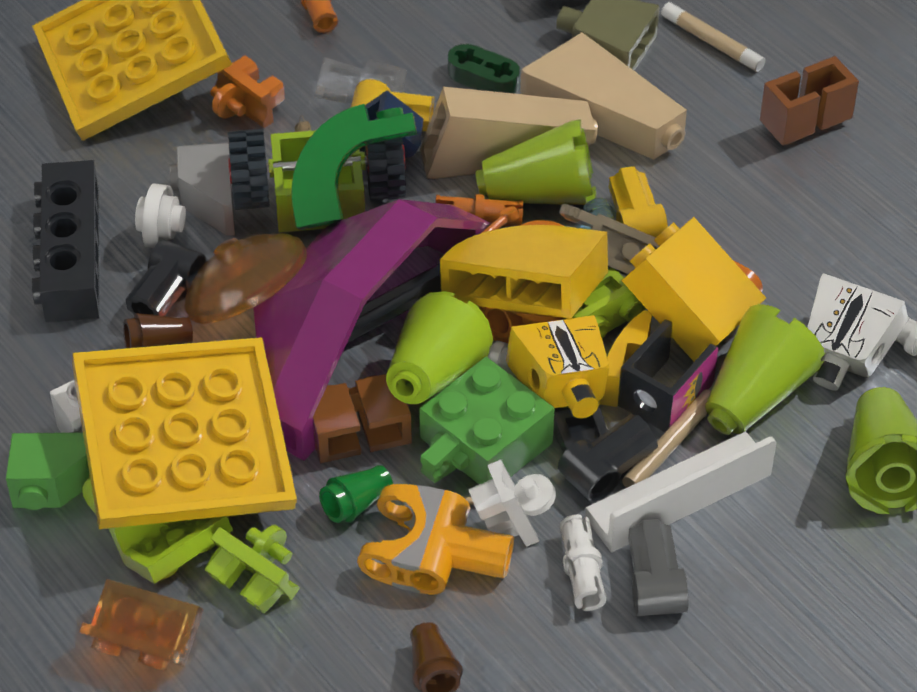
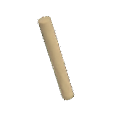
[622,389,711,488]

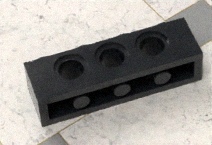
[32,160,100,322]

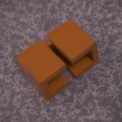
[760,56,859,146]
[313,374,412,464]

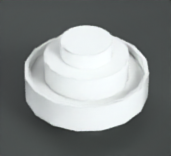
[135,184,186,248]

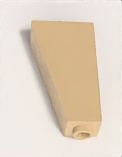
[520,33,687,160]
[420,87,598,179]

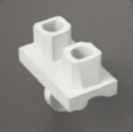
[469,459,556,547]

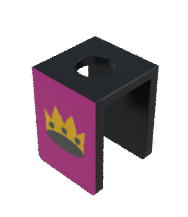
[618,319,718,432]

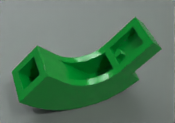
[292,104,417,230]

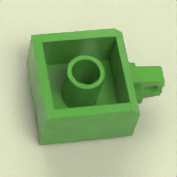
[419,357,555,485]

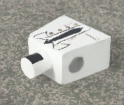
[807,273,908,391]

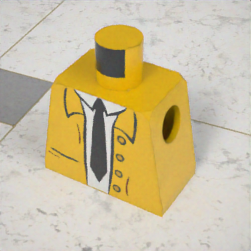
[506,315,609,418]

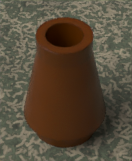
[123,313,193,348]
[410,622,463,692]

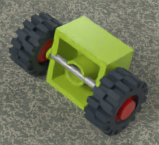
[228,120,406,232]

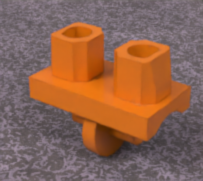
[210,55,285,128]

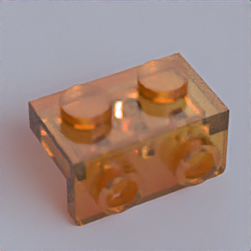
[79,579,204,671]

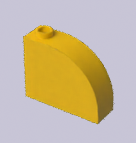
[440,225,608,319]

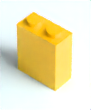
[621,217,766,362]

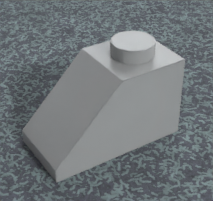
[169,143,235,236]

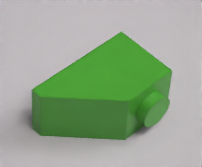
[6,432,90,510]

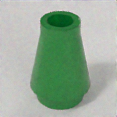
[319,465,393,523]

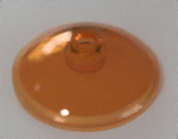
[184,233,307,324]

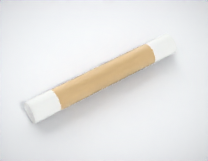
[661,2,766,72]

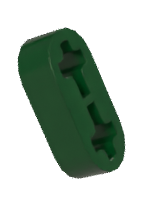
[448,44,520,94]

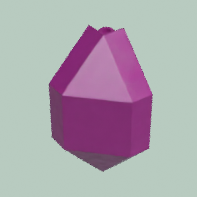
[253,199,490,461]

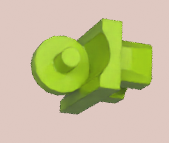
[204,525,300,614]

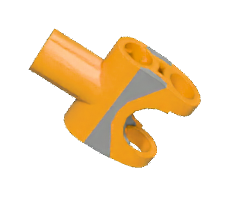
[357,484,514,595]

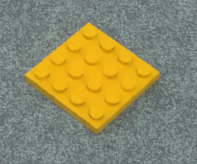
[32,0,233,141]
[72,337,297,529]

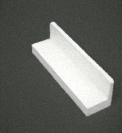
[585,431,777,553]

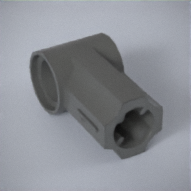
[628,519,688,616]

